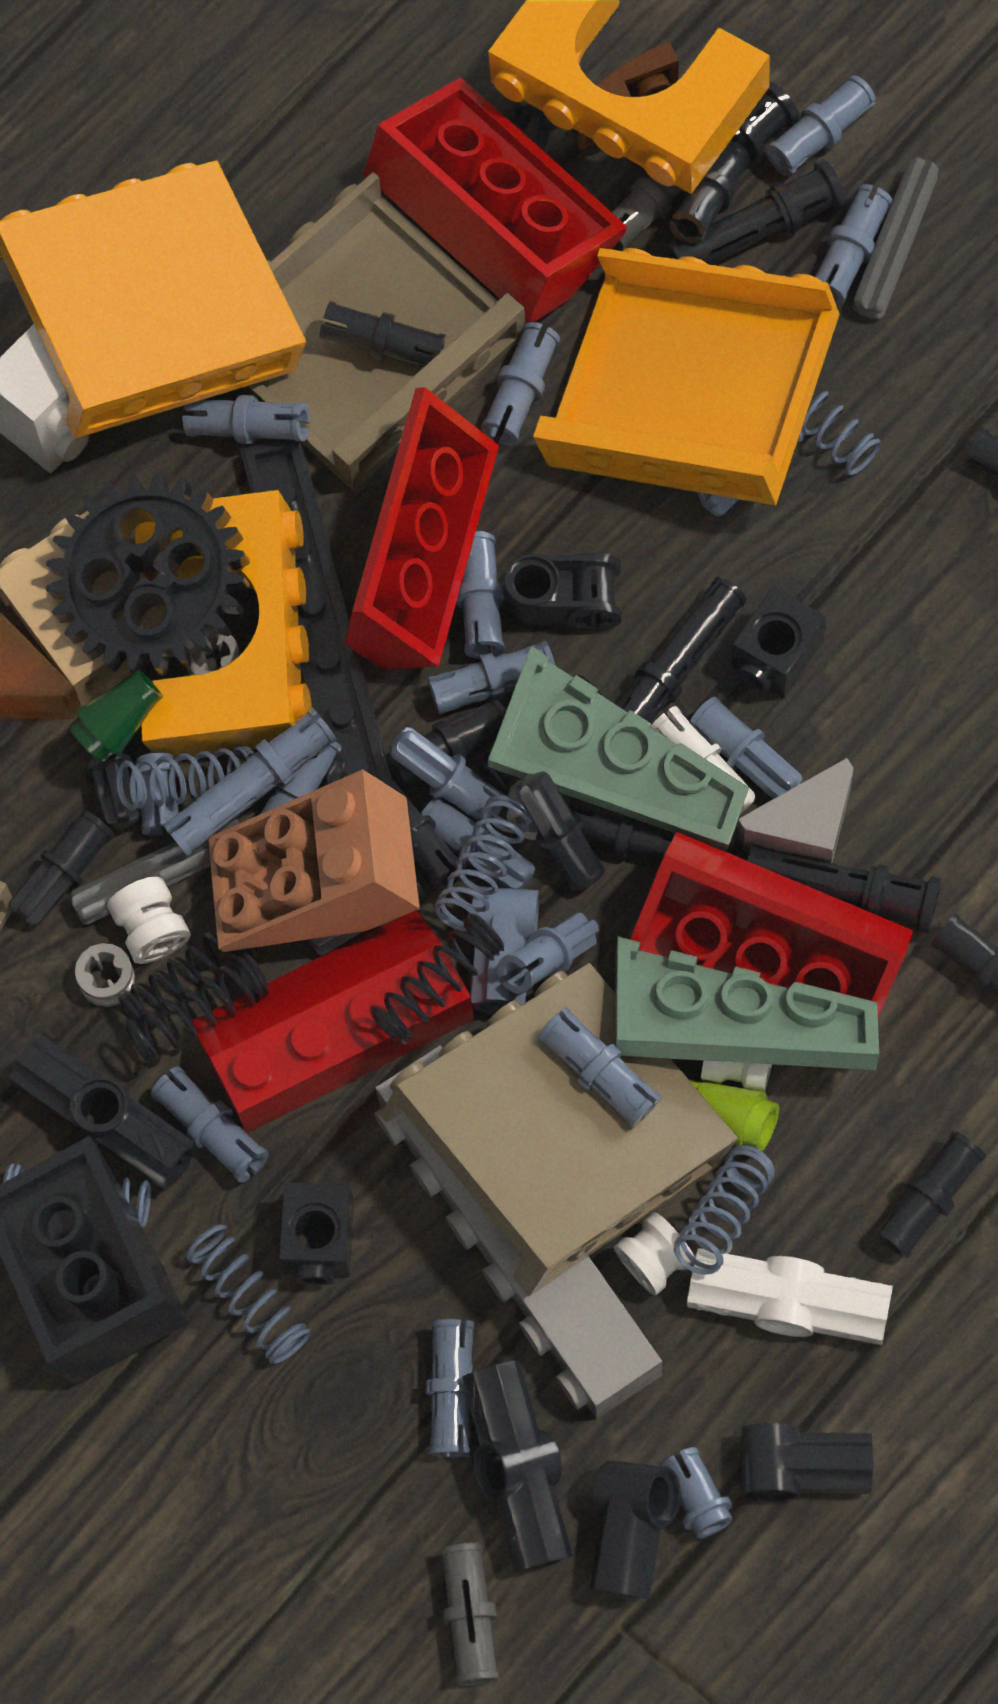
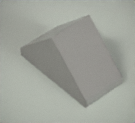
[737,758,854,863]

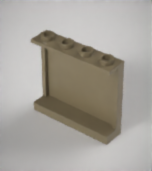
[242,172,525,491]
[381,963,738,1297]

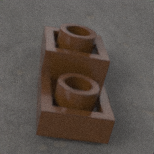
[574,41,679,151]

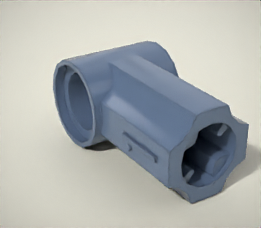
[470,887,539,1015]

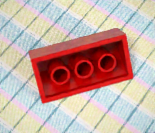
[363,77,628,323]
[344,387,499,670]
[630,832,913,1017]
[192,910,474,1134]

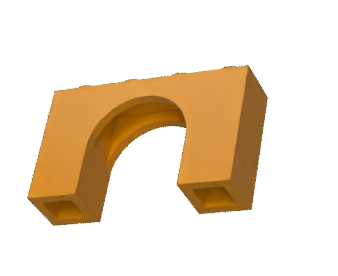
[488,0,770,194]
[135,490,312,759]

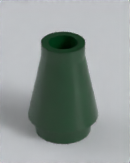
[69,670,163,762]

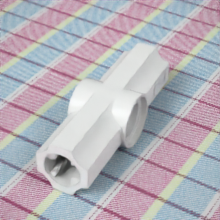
[687,1248,893,1345]

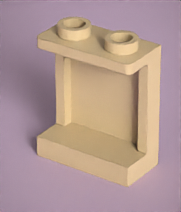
[0,511,166,707]

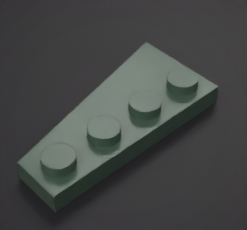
[487,646,749,852]
[615,937,879,1070]

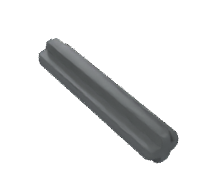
[853,157,939,320]
[70,818,240,924]

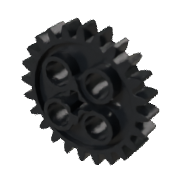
[46,473,250,676]

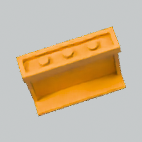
[0,160,306,439]
[533,248,839,506]

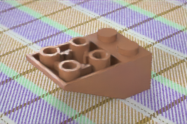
[208,769,420,952]

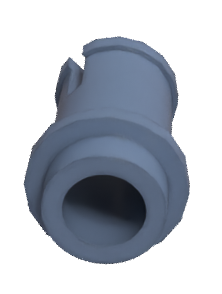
[131,753,179,836]
[660,1447,733,1538]

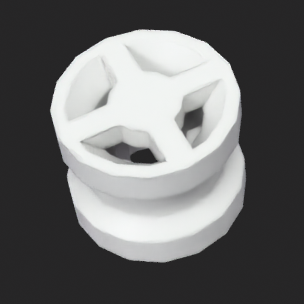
[613,1212,694,1296]

